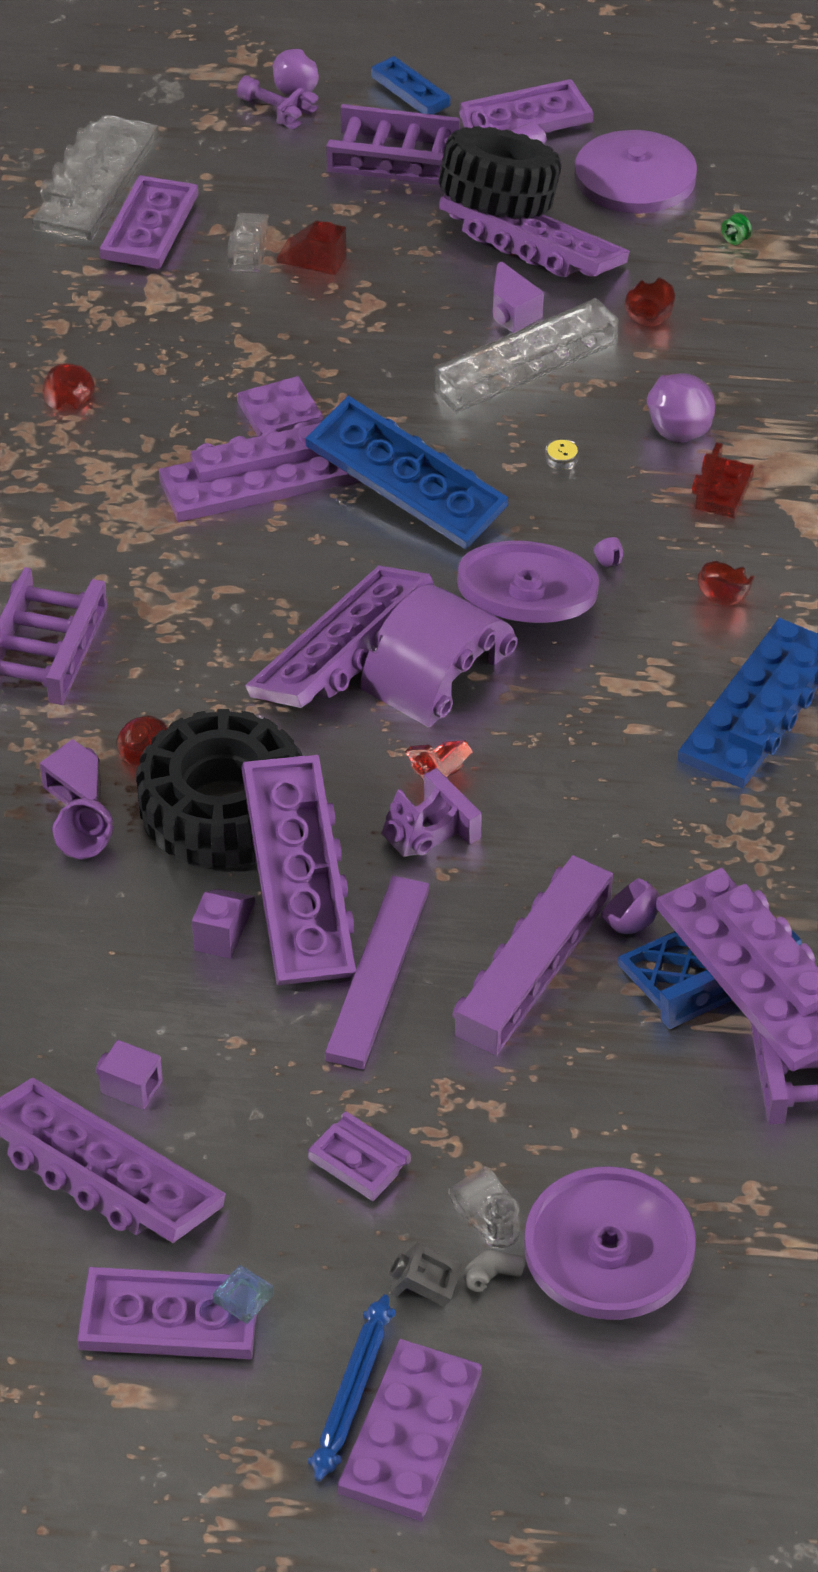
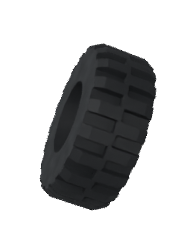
[136,709,303,869]

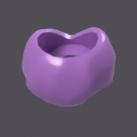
[647,373,715,443]

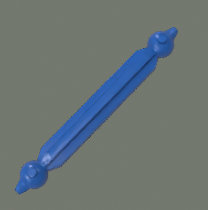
[308,1294,396,1482]

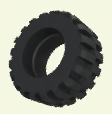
[438,126,562,219]

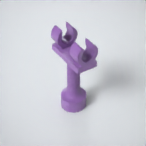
[237,76,319,129]

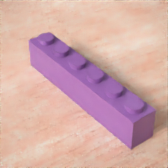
[453,855,613,1056]

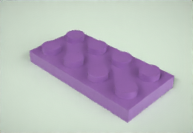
[460,79,593,133]
[99,175,198,269]
[77,1267,260,1360]
[337,1339,482,1522]

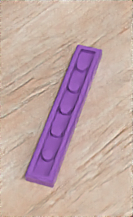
[325,875,429,1070]

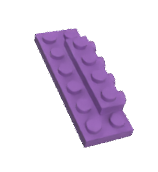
[439,195,630,277]
[159,422,359,522]
[245,565,434,708]
[242,755,356,986]
[656,868,818,1072]
[0,1077,226,1243]

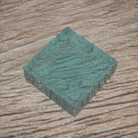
[213,1265,274,1324]

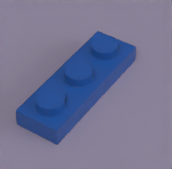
[371,56,450,115]

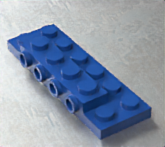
[305,395,509,550]
[677,618,818,789]

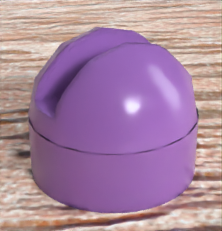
[593,537,624,567]

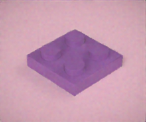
[237,376,323,437]

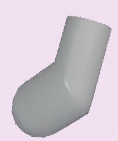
[463,1250,525,1292]

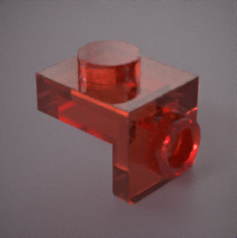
[405,740,472,780]

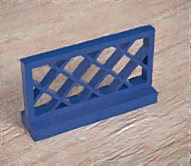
[618,930,802,1029]

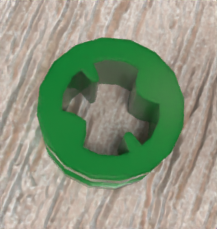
[721,213,752,245]

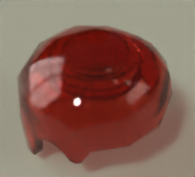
[624,278,676,327]
[42,363,95,410]
[697,561,754,606]
[116,715,169,766]

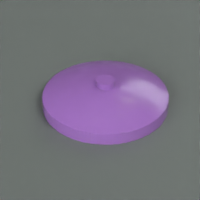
[574,130,697,213]
[457,541,599,623]
[524,1167,696,1320]

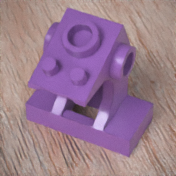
[381,768,482,857]

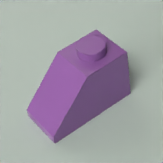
[492,262,544,333]
[40,739,101,805]
[192,888,255,959]

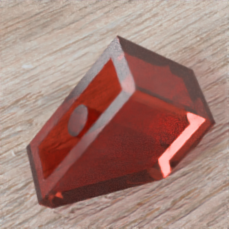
[277,220,346,275]

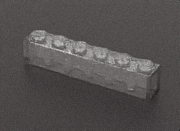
[434,298,619,413]

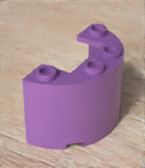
[361,584,518,728]

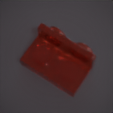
[692,442,754,519]

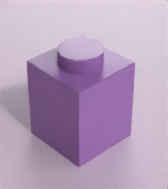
[96,1039,163,1110]

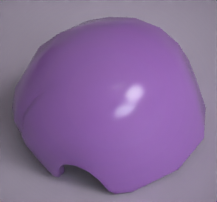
[272,49,319,96]
[52,798,114,860]
[601,878,660,934]

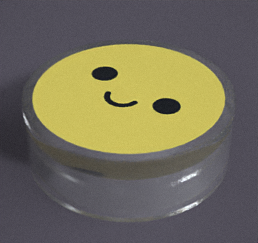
[545,439,579,470]

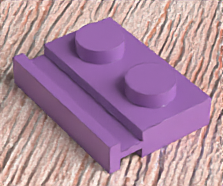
[308,1111,410,1201]

